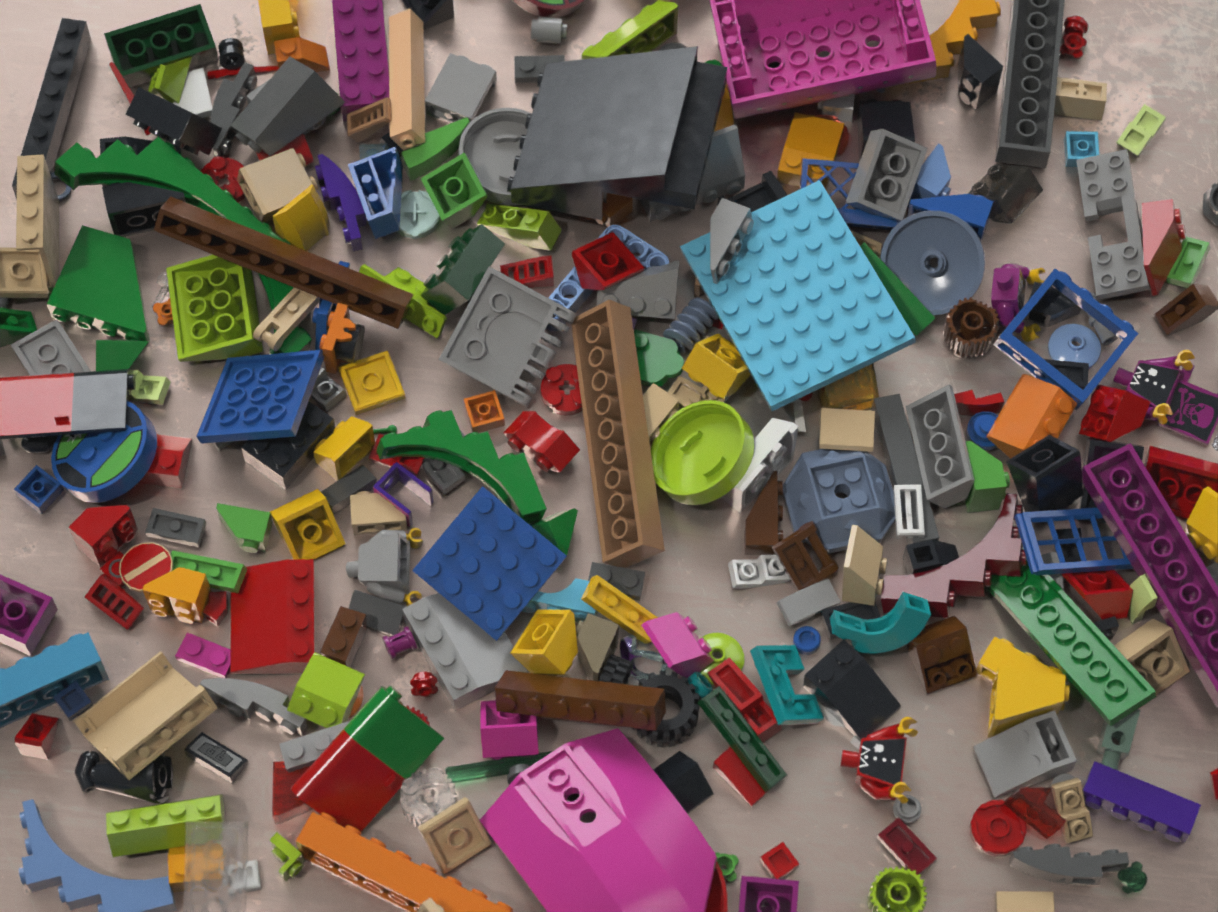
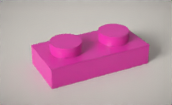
[175,632,231,678]

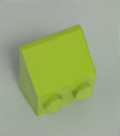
[287,652,365,728]

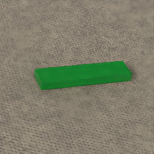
[860,242,936,336]

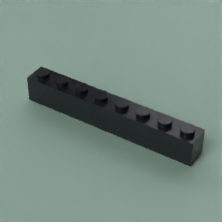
[12,18,91,200]

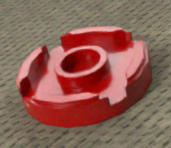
[970,800,1027,856]

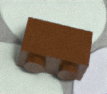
[320,606,367,667]

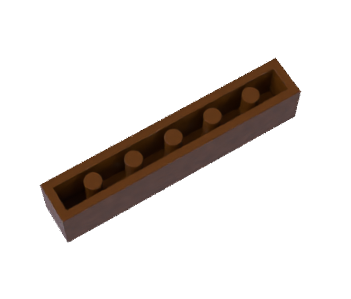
[494,670,666,731]

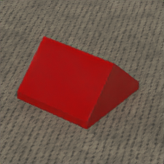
[572,232,644,290]

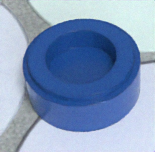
[793,626,821,655]

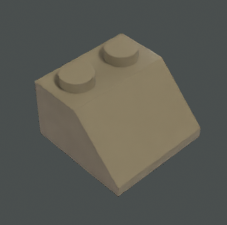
[576,613,619,681]

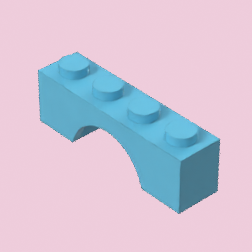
[522,578,598,623]

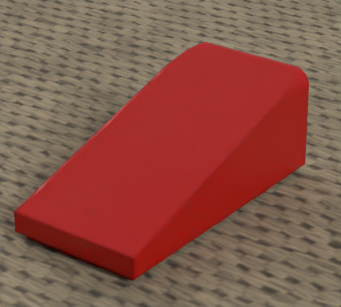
[713,747,772,807]

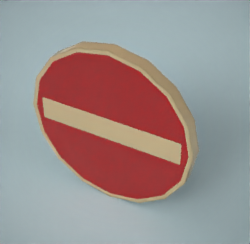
[119,542,173,592]

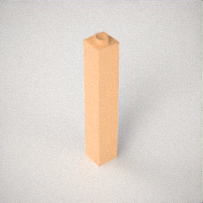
[389,9,425,150]

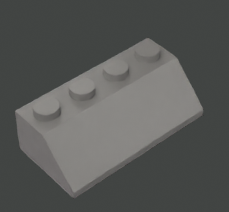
[906,385,975,508]

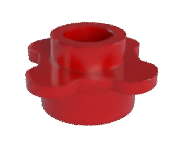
[1060,33,1087,59]
[410,671,438,696]

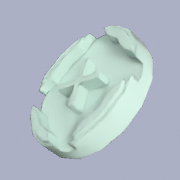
[396,190,440,239]

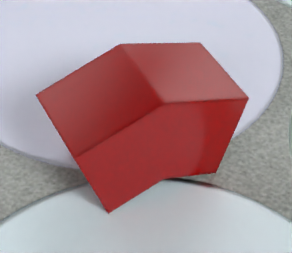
[202,591,228,626]

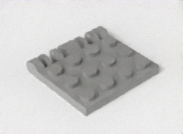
[439,266,577,407]

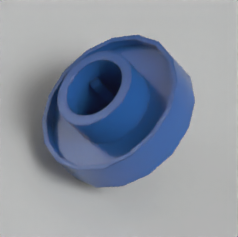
[966,411,998,451]

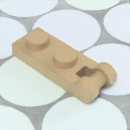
[253,287,320,351]

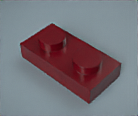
[877,817,937,875]

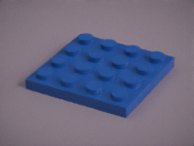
[196,350,324,444]
[412,486,567,641]

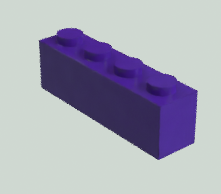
[1083,761,1201,843]

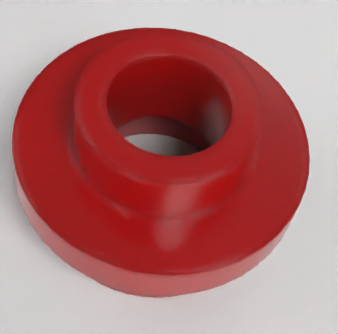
[1063,15,1089,36]

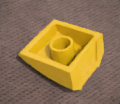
[273,185,330,251]

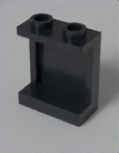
[717,171,787,212]

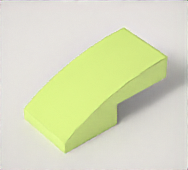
[1116,104,1166,156]
[127,370,171,405]
[1127,574,1158,624]

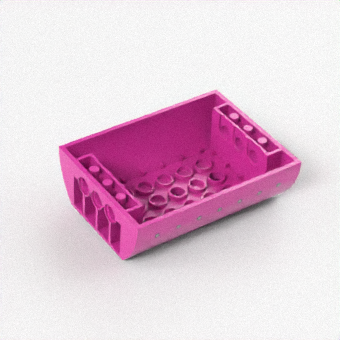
[709,0,936,120]

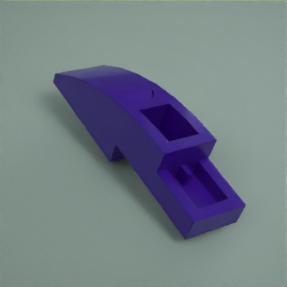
[315,154,367,252]

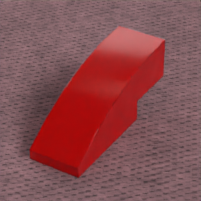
[708,657,782,743]

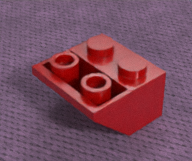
[1079,385,1151,442]
[68,505,138,567]

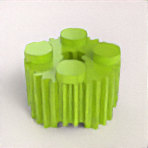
[867,866,927,912]

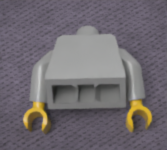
[346,528,423,606]

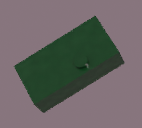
[104,4,218,88]

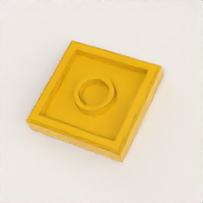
[338,350,406,415]

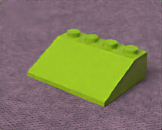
[166,255,263,362]

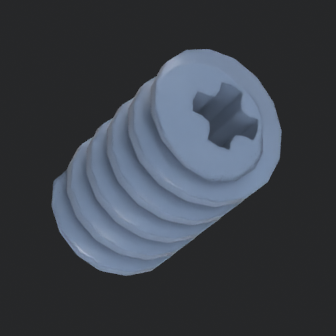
[663,297,719,353]

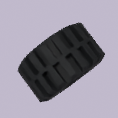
[633,671,700,747]

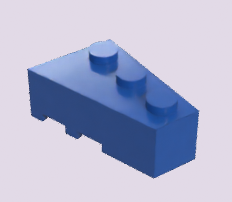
[348,147,403,239]

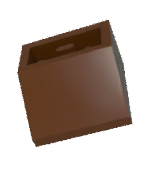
[907,616,978,694]

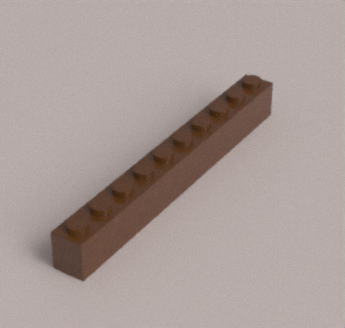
[154,196,414,329]

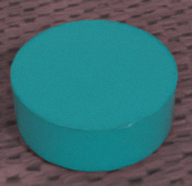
[687,672,713,698]

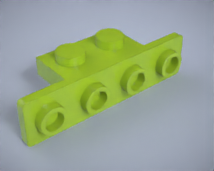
[359,264,447,338]

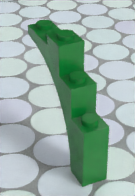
[376,410,547,524]

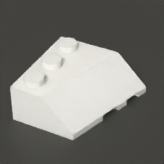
[721,418,798,513]

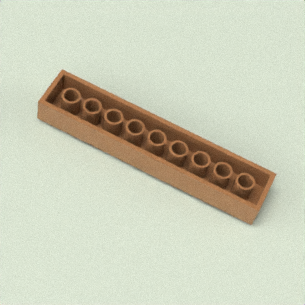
[571,300,665,568]

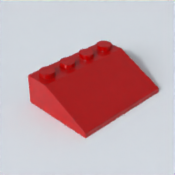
[230,559,314,674]

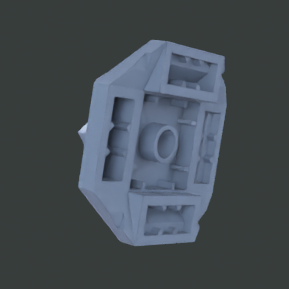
[782,449,895,554]

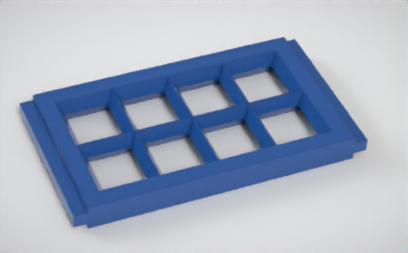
[1014,508,1133,575]

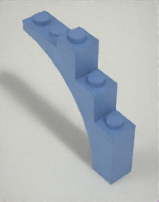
[19,799,177,912]

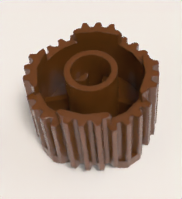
[943,297,999,358]

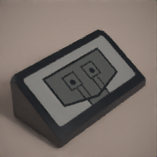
[184,732,248,783]

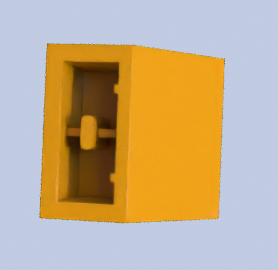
[143,567,211,624]

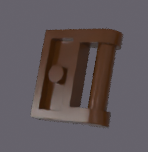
[772,521,839,591]

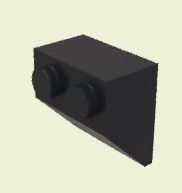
[958,34,1003,110]

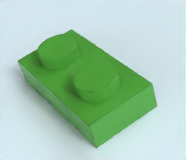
[1167,237,1210,288]

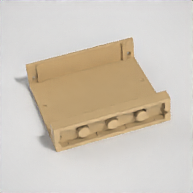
[16,155,59,292]
[73,651,218,780]

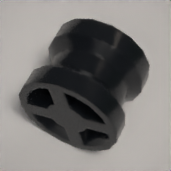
[218,38,245,70]

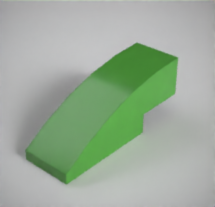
[401,117,470,181]

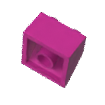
[641,612,714,678]
[480,700,539,759]

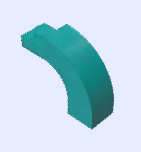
[830,592,931,653]

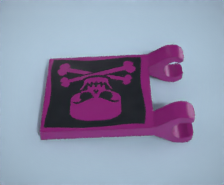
[1158,365,1218,446]

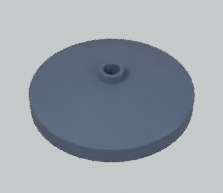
[880,211,986,315]

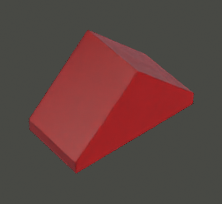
[14,713,59,760]

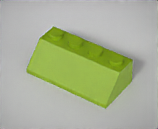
[581,0,678,59]
[106,794,226,857]

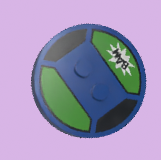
[51,401,157,503]

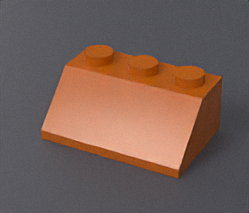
[986,374,1077,459]

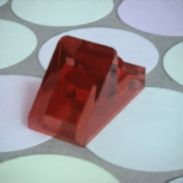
[1003,787,1066,840]

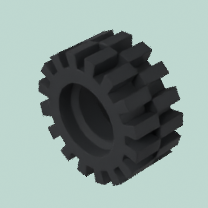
[600,654,633,684]

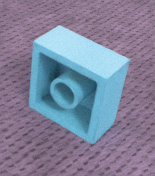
[1064,131,1099,167]

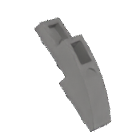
[200,678,308,736]

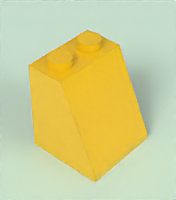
[987,667,1070,738]

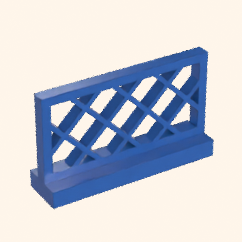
[800,158,901,230]

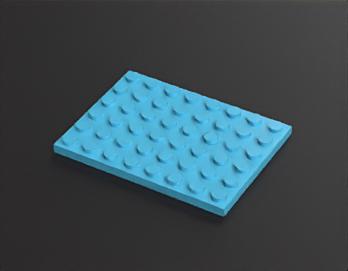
[680,180,916,411]

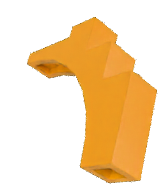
[896,0,1001,86]

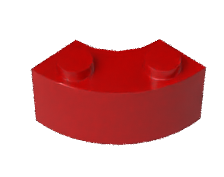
[503,411,580,473]

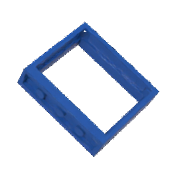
[993,268,1139,410]

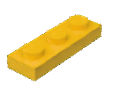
[581,575,658,644]

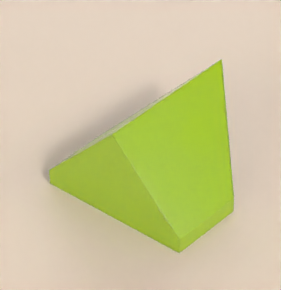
[148,57,192,103]

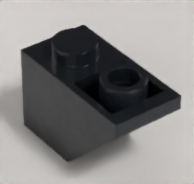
[1024,282,1081,328]
[903,539,959,575]

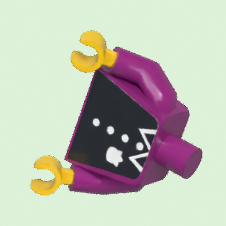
[991,263,1045,342]
[1113,350,1195,425]

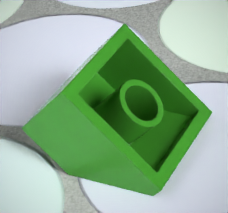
[420,152,488,229]
[965,441,1010,513]

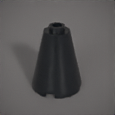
[91,750,173,804]

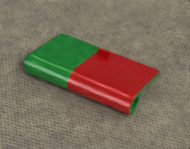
[291,686,445,832]

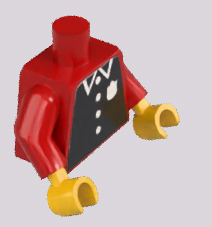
[840,717,918,804]

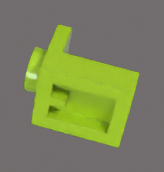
[269,832,305,881]

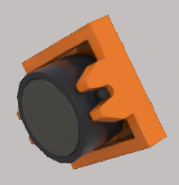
[319,303,365,374]

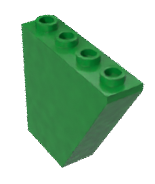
[47,225,150,345]

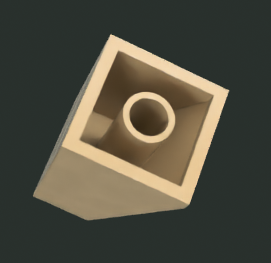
[237,148,318,223]

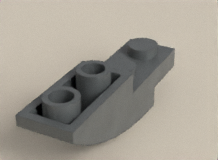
[211,62,257,157]
[1009,844,1129,885]

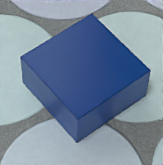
[14,465,64,514]

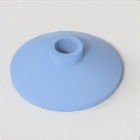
[1048,324,1101,368]

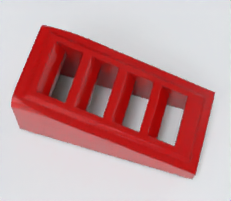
[500,255,554,288]
[84,574,144,630]

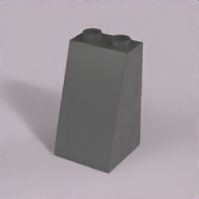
[230,57,345,156]

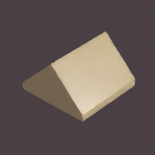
[818,408,875,452]

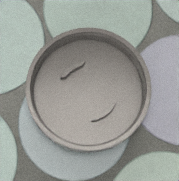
[458,108,532,206]

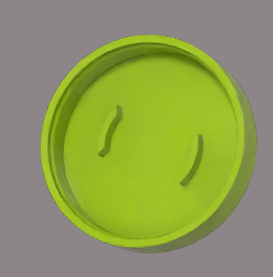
[650,400,754,505]

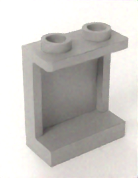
[425,53,497,123]

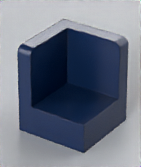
[53,681,93,721]

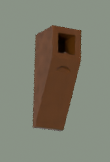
[744,471,783,555]

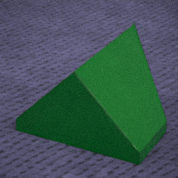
[96,339,149,371]
[529,508,578,556]

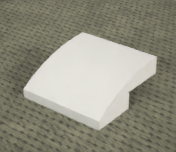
[173,68,212,118]

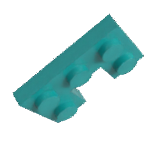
[750,645,824,725]

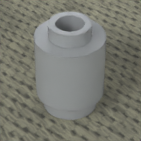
[531,17,567,44]

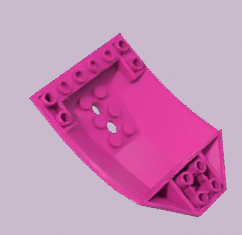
[480,728,717,912]

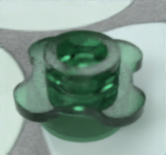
[1117,861,1147,894]

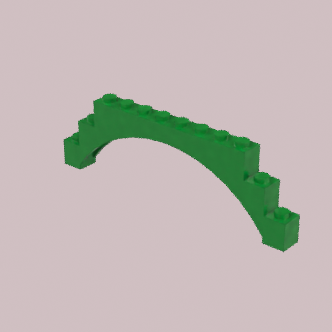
[54,137,312,354]

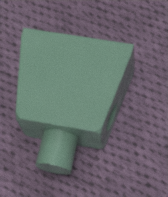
[1097,709,1140,770]

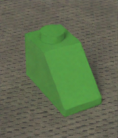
[216,503,273,553]

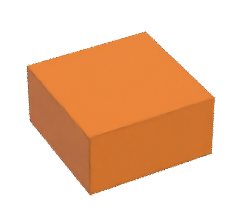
[463,390,505,433]

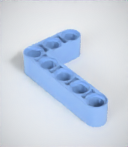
[546,225,669,332]

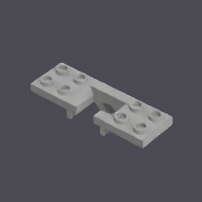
[1076,149,1150,300]

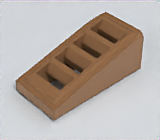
[347,97,391,143]

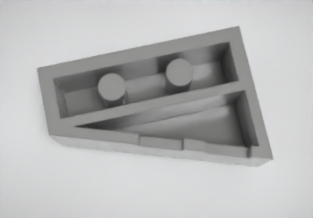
[597,260,679,319]

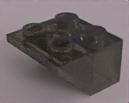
[968,164,1043,224]

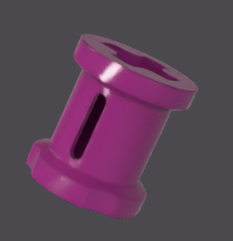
[382,626,417,659]

